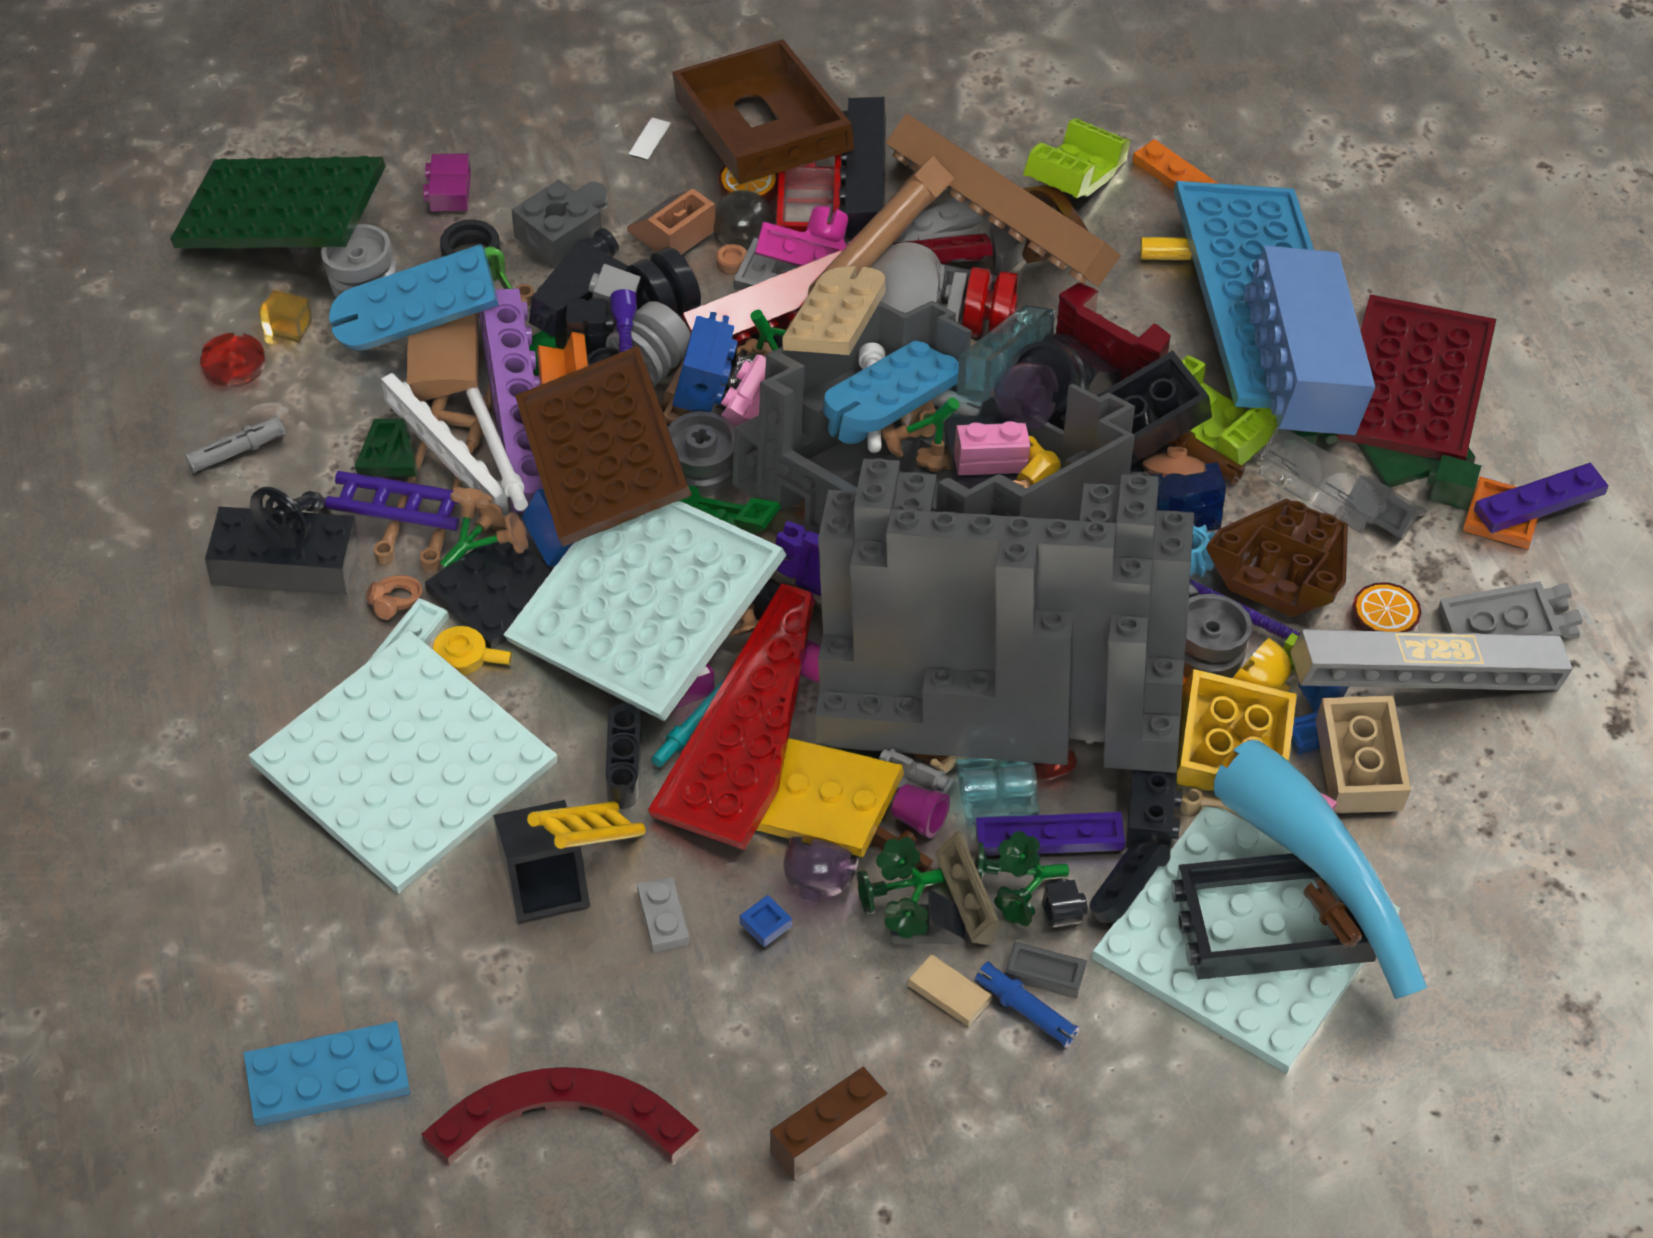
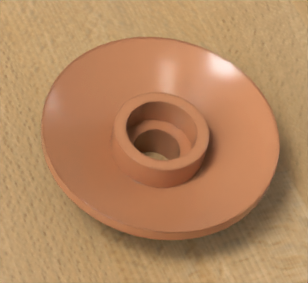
[1142,447,1209,478]

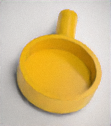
[433,626,512,676]

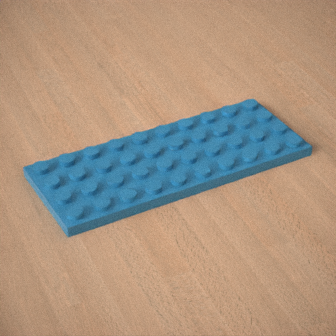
[1173,181,1314,408]

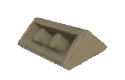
[935,831,999,945]

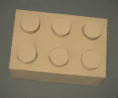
[1315,695,1411,814]

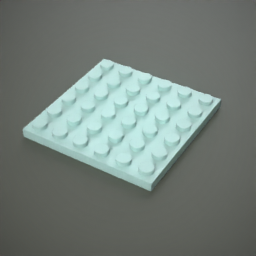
[504,501,786,721]
[249,630,557,894]
[1092,806,1400,1074]

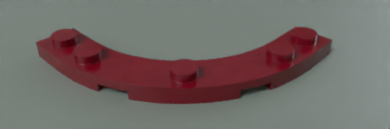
[421,1067,700,1165]

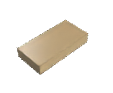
[908,954,992,1027]

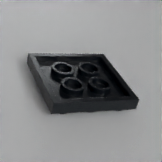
[425,528,552,649]

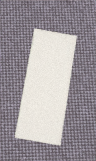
[629,118,671,160]

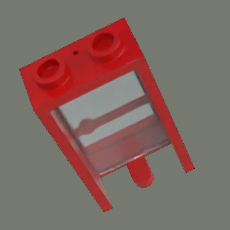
[777,154,841,232]

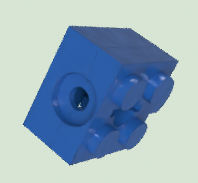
[672,311,738,412]

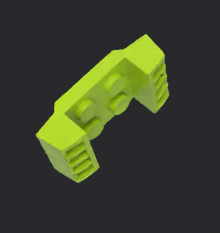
[1023,118,1131,198]
[1182,355,1279,465]

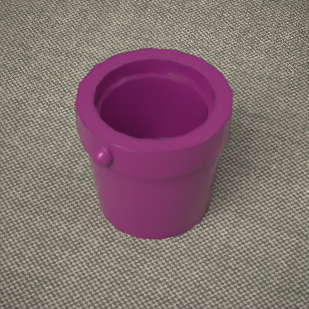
[891,783,950,838]

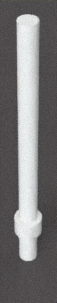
[466,387,528,511]

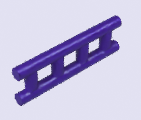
[325,471,460,531]

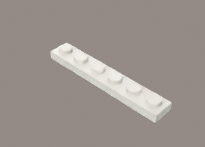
[381,373,509,516]

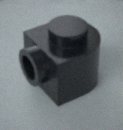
[1042,878,1088,928]

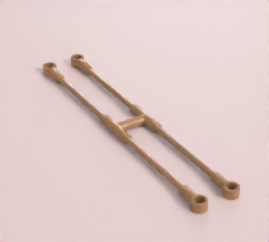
[374,284,534,572]

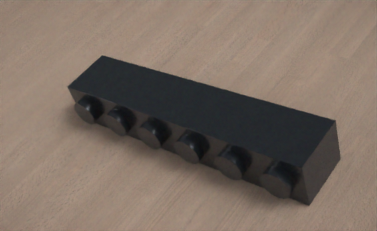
[839,97,886,238]

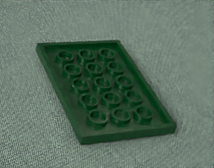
[170,156,386,248]

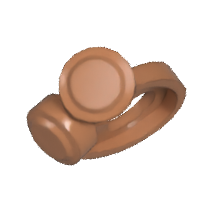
[366,575,422,620]

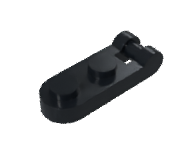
[1090,841,1171,923]

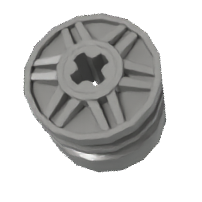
[605,301,691,386]

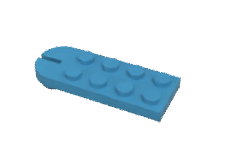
[329,244,499,351]
[823,340,969,444]

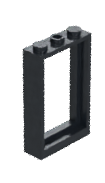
[1171,853,1376,980]

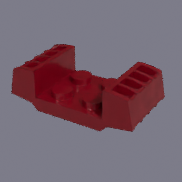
[1056,282,1171,384]

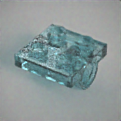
[956,758,1040,827]

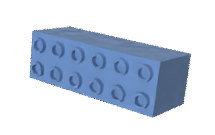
[1244,246,1375,435]

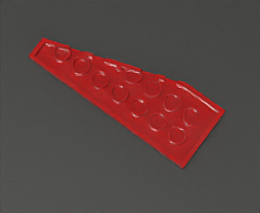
[648,583,815,850]

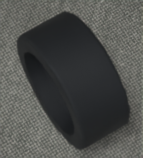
[440,219,500,267]

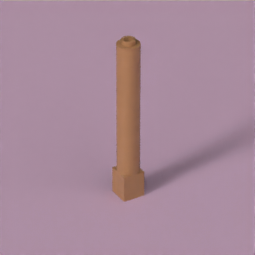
[808,156,954,295]

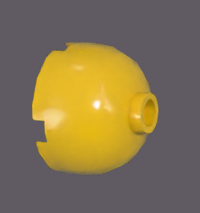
[1233,638,1292,692]

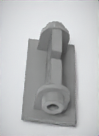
[879,748,954,794]

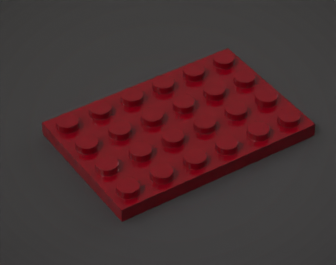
[1336,294,1497,461]

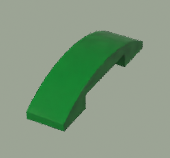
[679,485,781,534]

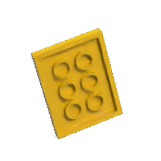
[756,738,904,857]

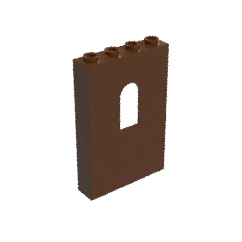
[672,39,854,184]

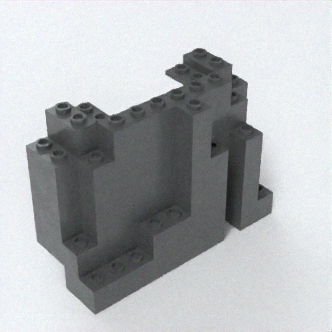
[733,301,1135,534]
[815,458,1194,773]

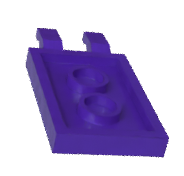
[775,520,821,597]

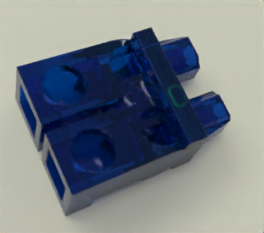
[1152,462,1226,531]

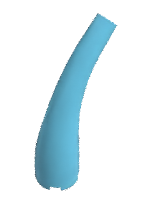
[1214,740,1427,999]

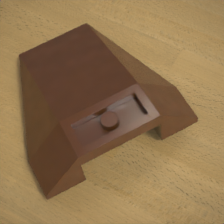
[1206,498,1348,617]

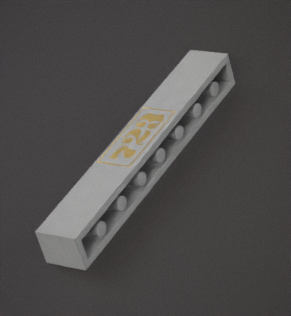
[1290,629,1573,691]

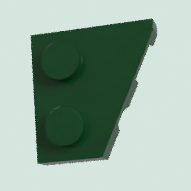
[354,419,419,477]

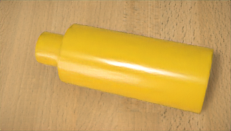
[1140,237,1192,261]

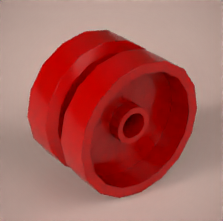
[962,267,1018,343]

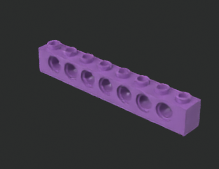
[479,289,543,514]

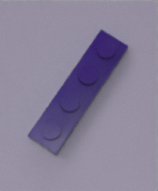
[1474,462,1609,533]
[975,812,1125,856]

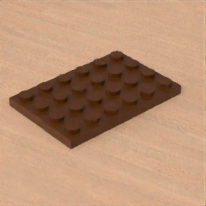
[515,346,691,547]

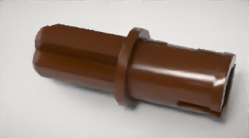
[1303,879,1362,948]

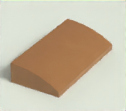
[407,312,478,402]

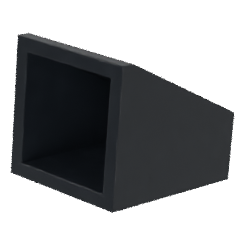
[493,800,590,922]

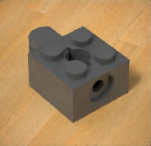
[511,180,608,269]

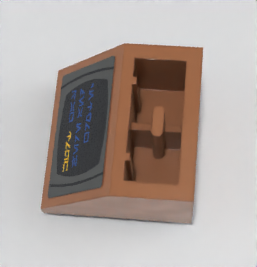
[627,188,715,255]

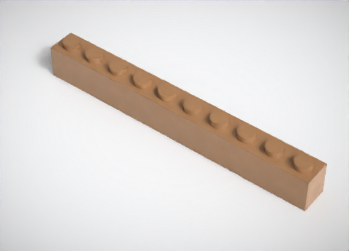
[885,113,1121,287]

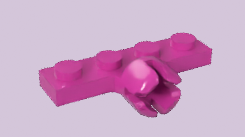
[754,206,848,267]

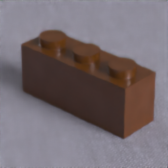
[770,1066,888,1181]

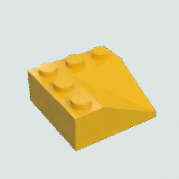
[1176,669,1297,791]

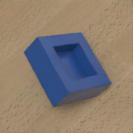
[739,895,792,947]

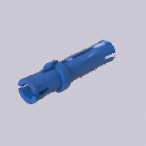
[974,961,1080,1048]

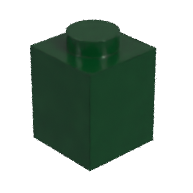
[1426,455,1482,511]

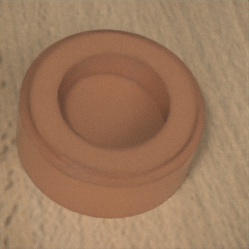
[717,244,747,274]

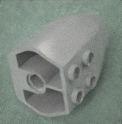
[870,242,945,314]

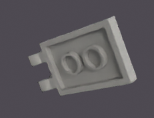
[1439,581,1583,638]

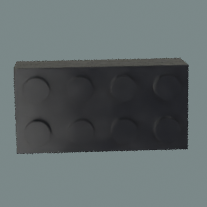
[1060,350,1212,465]
[205,506,359,595]

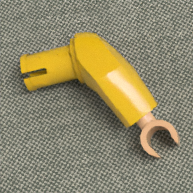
[1013,436,1061,488]

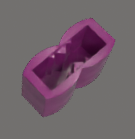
[423,153,471,212]

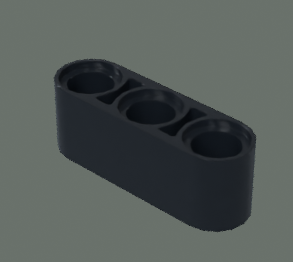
[606,703,642,809]

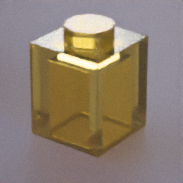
[259,290,313,343]

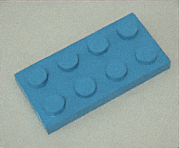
[243,1021,411,1126]

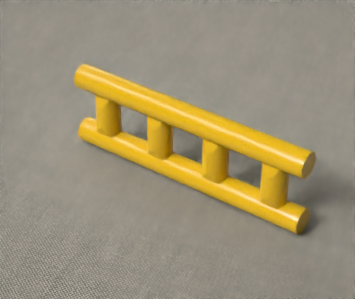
[527,801,646,849]

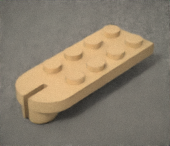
[782,266,886,355]

